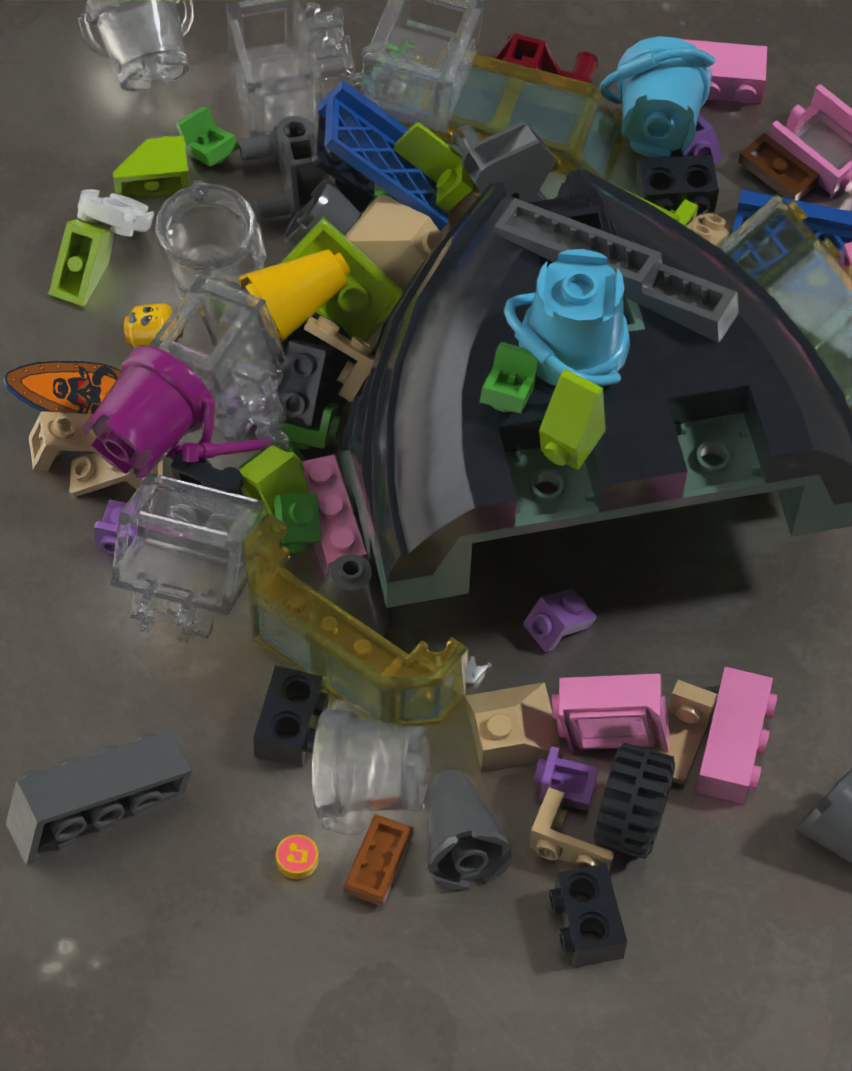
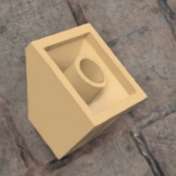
[345,194,444,290]
[464,682,563,772]

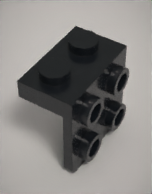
[312,114,375,213]

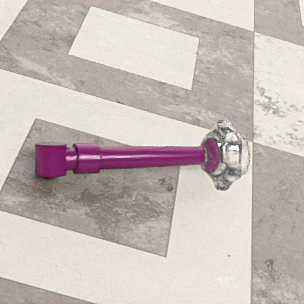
[182,424,288,462]

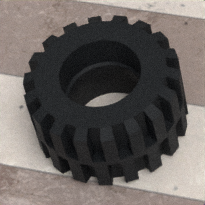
[594,742,676,859]

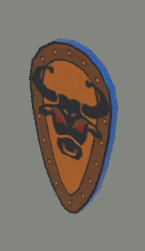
[3,361,121,414]

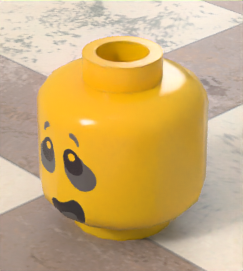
[124,303,184,352]

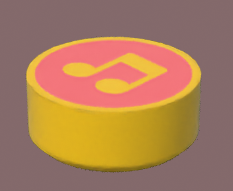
[276,834,319,879]

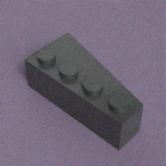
[6,730,192,865]

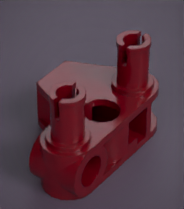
[480,33,599,126]

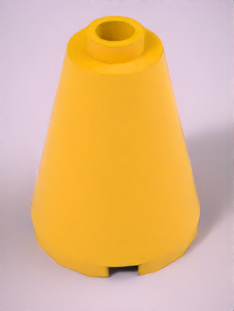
[237,249,351,346]

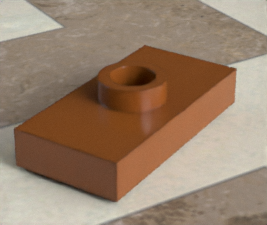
[343,814,414,907]

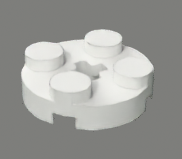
[77,189,155,237]

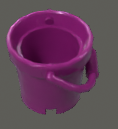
[83,345,215,478]

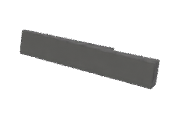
[494,198,738,343]

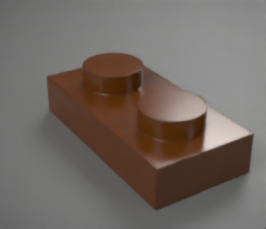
[738,133,820,201]

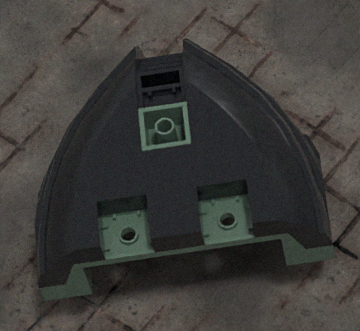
[338,169,852,608]

